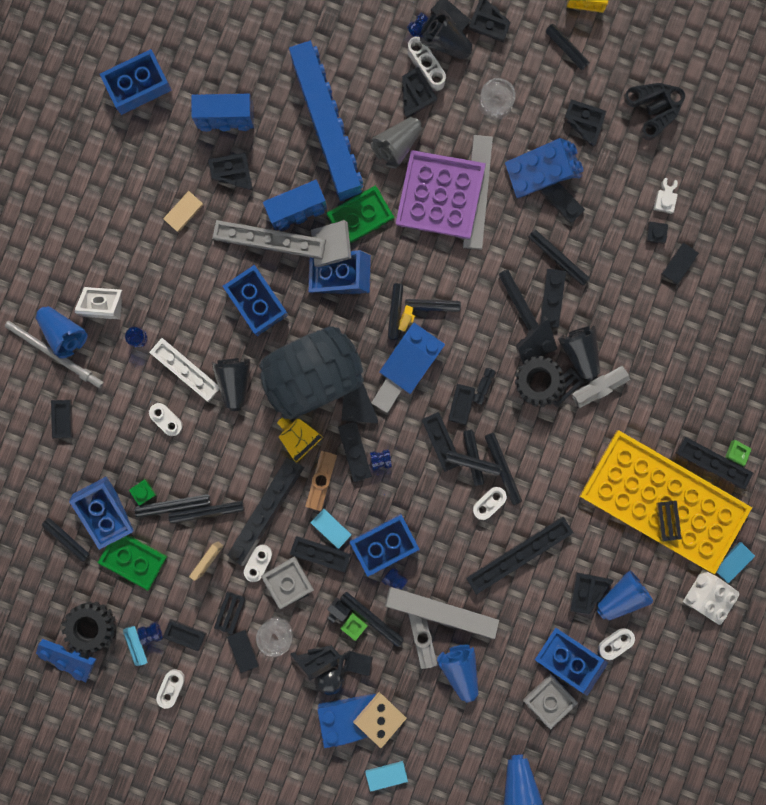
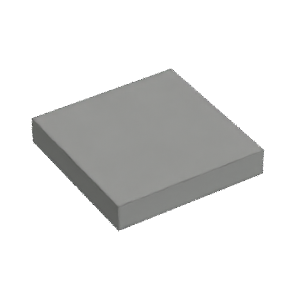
[311,220,351,267]
[261,556,314,610]
[523,673,578,730]

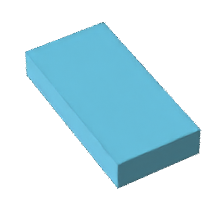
[310,509,352,549]
[123,626,148,666]
[366,761,408,792]

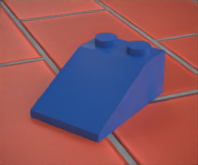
[309,250,371,294]
[379,322,445,394]
[69,476,134,549]
[535,628,608,696]
[318,693,376,748]

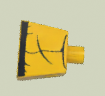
[277,417,324,462]

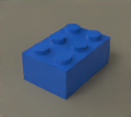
[100,49,172,115]
[191,94,254,131]
[263,179,327,231]
[223,265,289,336]
[350,514,420,577]

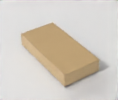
[163,191,204,233]

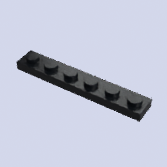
[227,457,305,566]
[465,516,574,595]

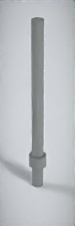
[5,321,104,389]

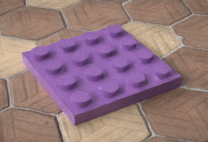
[396,150,486,239]

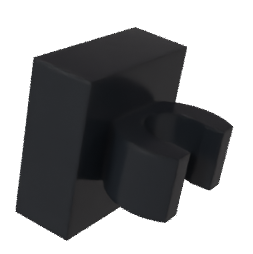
[327,597,351,623]

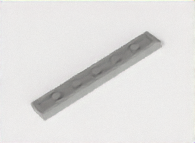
[463,135,493,250]
[212,220,326,259]
[385,587,499,639]

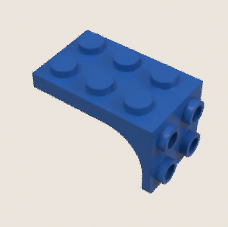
[505,138,584,198]

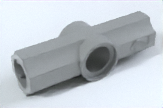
[571,366,630,408]
[408,614,438,669]

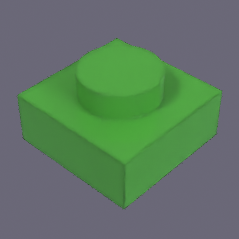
[725,440,751,466]
[340,613,368,641]

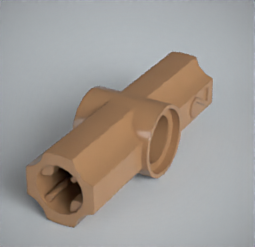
[305,451,337,511]

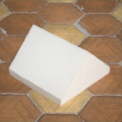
[75,287,122,319]

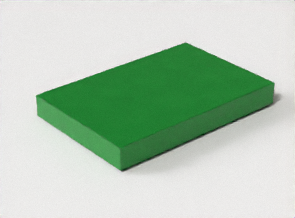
[326,185,395,244]
[98,535,168,591]

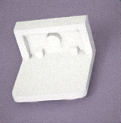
[683,570,739,625]

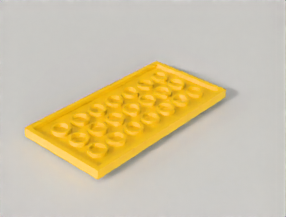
[579,430,752,574]

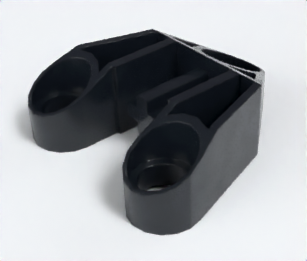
[624,83,685,141]

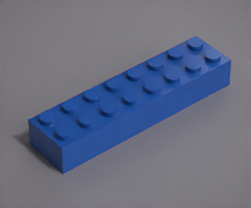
[289,40,364,202]

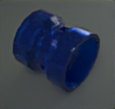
[407,13,428,38]
[125,327,148,348]
[370,449,392,471]
[381,567,408,590]
[137,622,163,647]

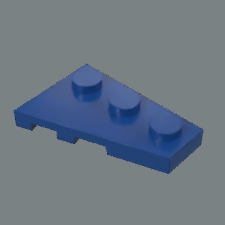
[36,639,96,683]

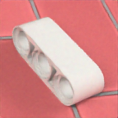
[408,37,446,91]

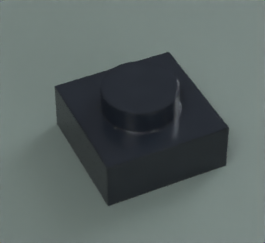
[646,222,668,244]

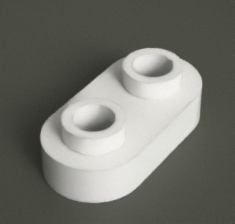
[149,403,183,436]
[473,487,507,520]
[244,545,272,582]
[598,628,635,660]
[156,669,185,708]

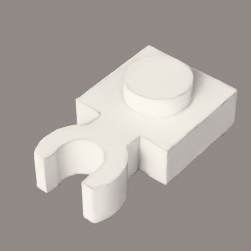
[653,178,678,214]

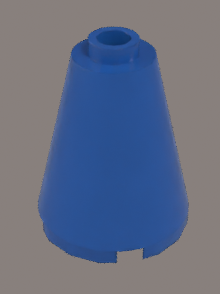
[36,306,88,359]
[597,570,653,621]
[437,645,479,702]
[504,754,543,805]

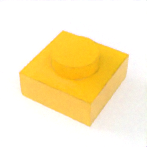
[398,305,415,332]

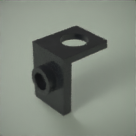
[338,650,373,676]

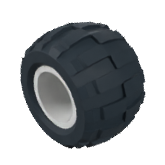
[259,327,364,420]

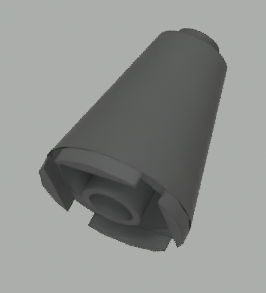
[370,117,422,169]

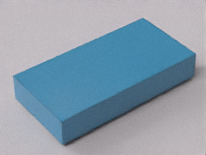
[716,542,755,583]

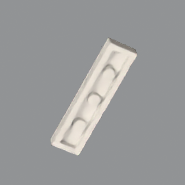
[149,338,219,402]

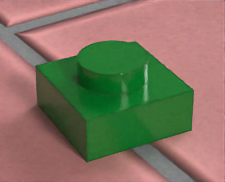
[129,479,156,506]

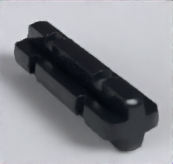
[473,368,496,405]

